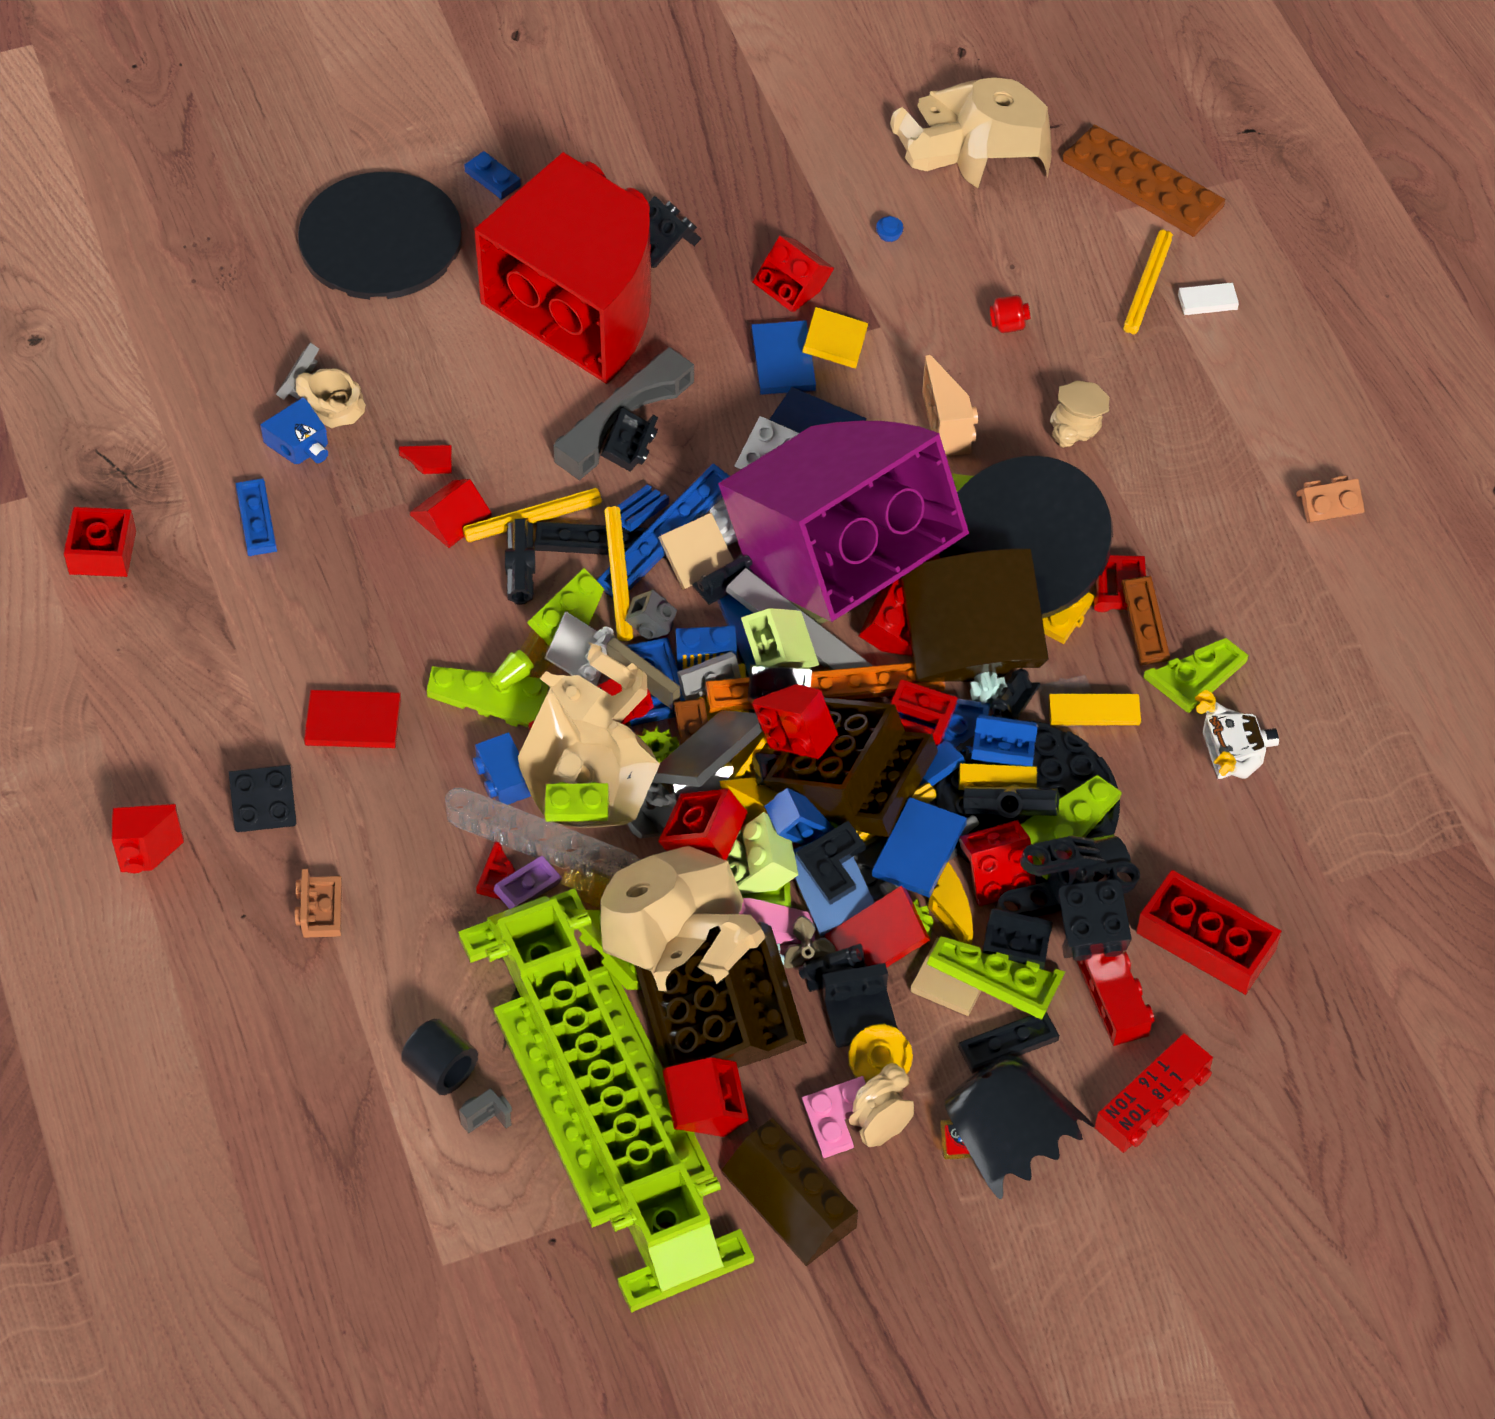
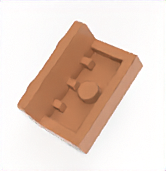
[1296,475,1365,523]
[295,869,343,938]

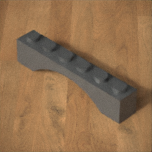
[553,347,694,481]

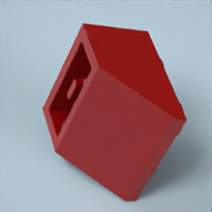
[752,236,834,312]
[858,580,912,656]
[752,684,838,759]
[662,1057,749,1137]

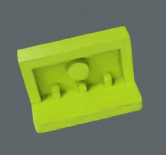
[545,782,609,822]

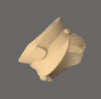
[295,368,366,428]
[1050,381,1109,448]
[849,1063,914,1147]

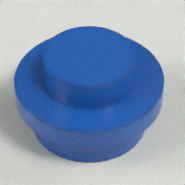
[876,216,903,242]

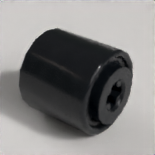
[401,1018,479,1096]

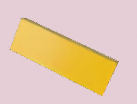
[1048,694,1141,725]

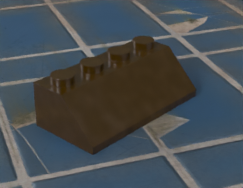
[722,1118,858,1266]

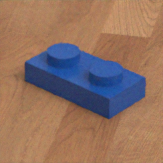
[464,151,521,200]

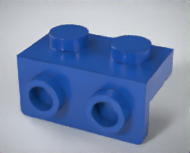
[971,715,1038,767]

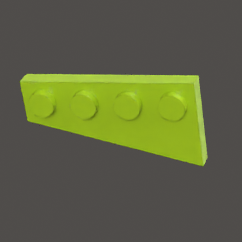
[427,666,550,727]
[1021,775,1122,880]
[927,936,1066,1020]

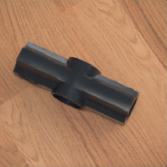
[505,519,536,605]
[963,784,1059,818]

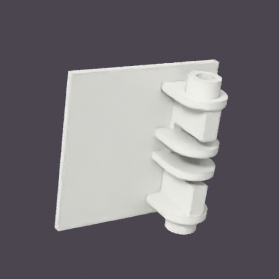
[735,416,799,469]
[545,612,615,686]

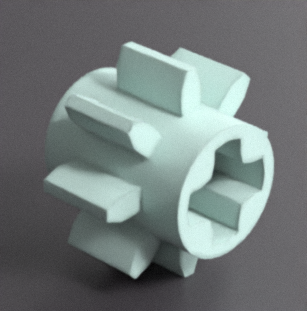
[970,672,1007,708]

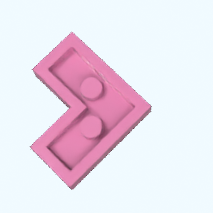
[802,1076,866,1159]

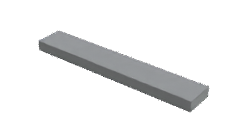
[726,568,873,670]

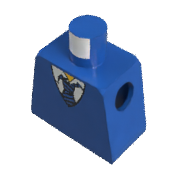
[260,397,328,464]

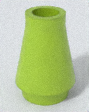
[489,650,534,692]

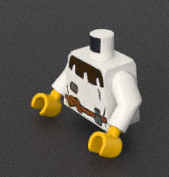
[1195,690,1279,779]

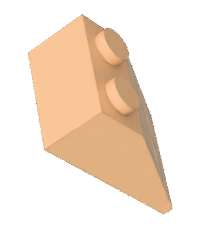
[922,355,978,456]

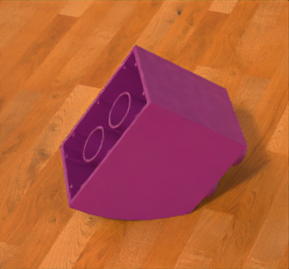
[718,421,969,622]

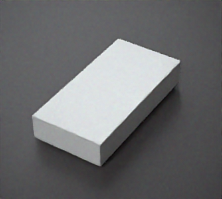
[1178,283,1239,315]

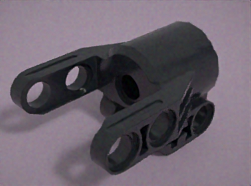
[995,834,1140,917]

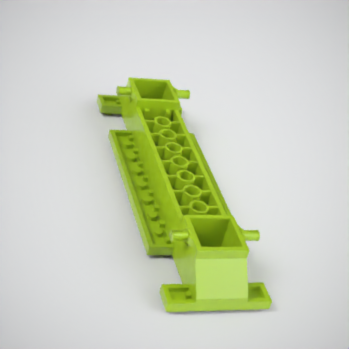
[458,888,754,1312]

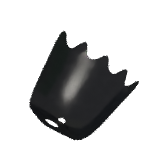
[945,1055,1095,1199]

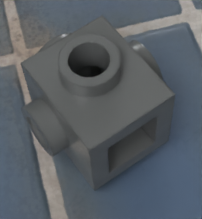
[625,590,677,640]

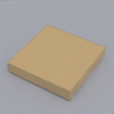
[658,513,734,590]
[911,937,981,1016]

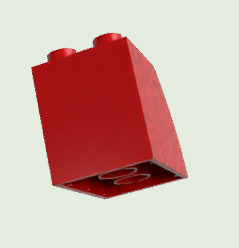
[474,152,651,384]

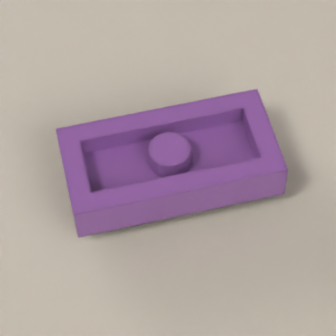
[493,856,562,909]

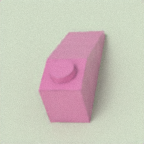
[739,898,815,944]

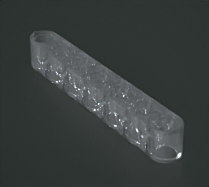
[445,787,640,885]

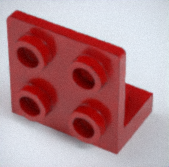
[959,820,1036,906]

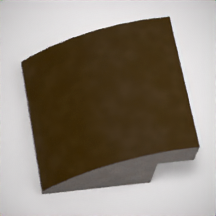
[901,549,1049,682]
[764,698,938,837]
[635,922,807,1069]

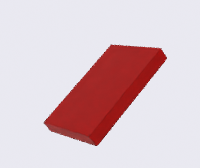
[304,690,401,748]
[825,886,930,967]

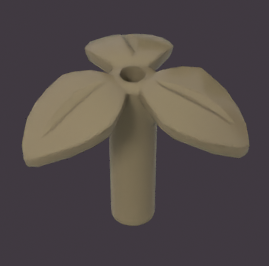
[784,916,836,969]

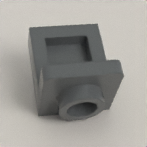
[459,1088,512,1134]

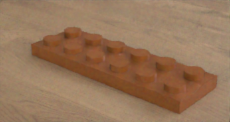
[1063,124,1226,237]

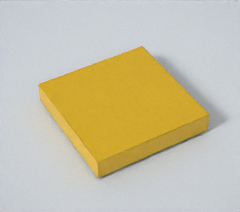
[803,307,868,369]

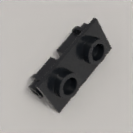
[692,555,756,605]
[992,668,1041,720]
[799,944,866,992]

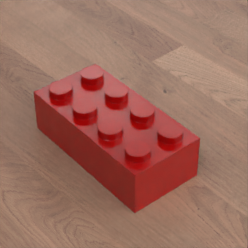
[1136,870,1282,995]

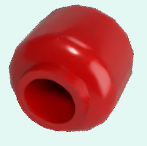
[990,295,1031,333]

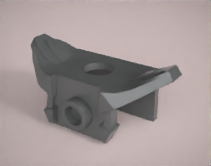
[627,772,678,839]

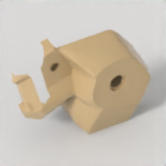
[890,77,1052,188]
[518,642,660,828]
[600,846,766,991]

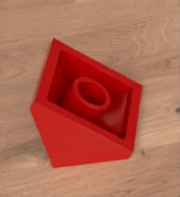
[410,479,492,548]

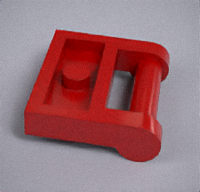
[1093,555,1146,613]
[890,679,958,746]

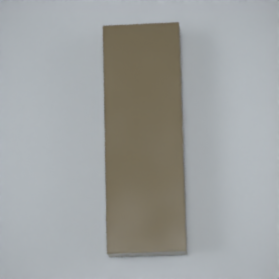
[607,637,680,710]

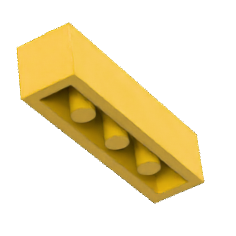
[959,763,1037,790]

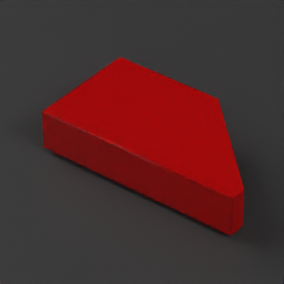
[399,445,452,474]
[476,841,516,900]

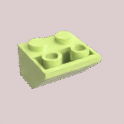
[741,608,819,668]
[726,812,798,894]

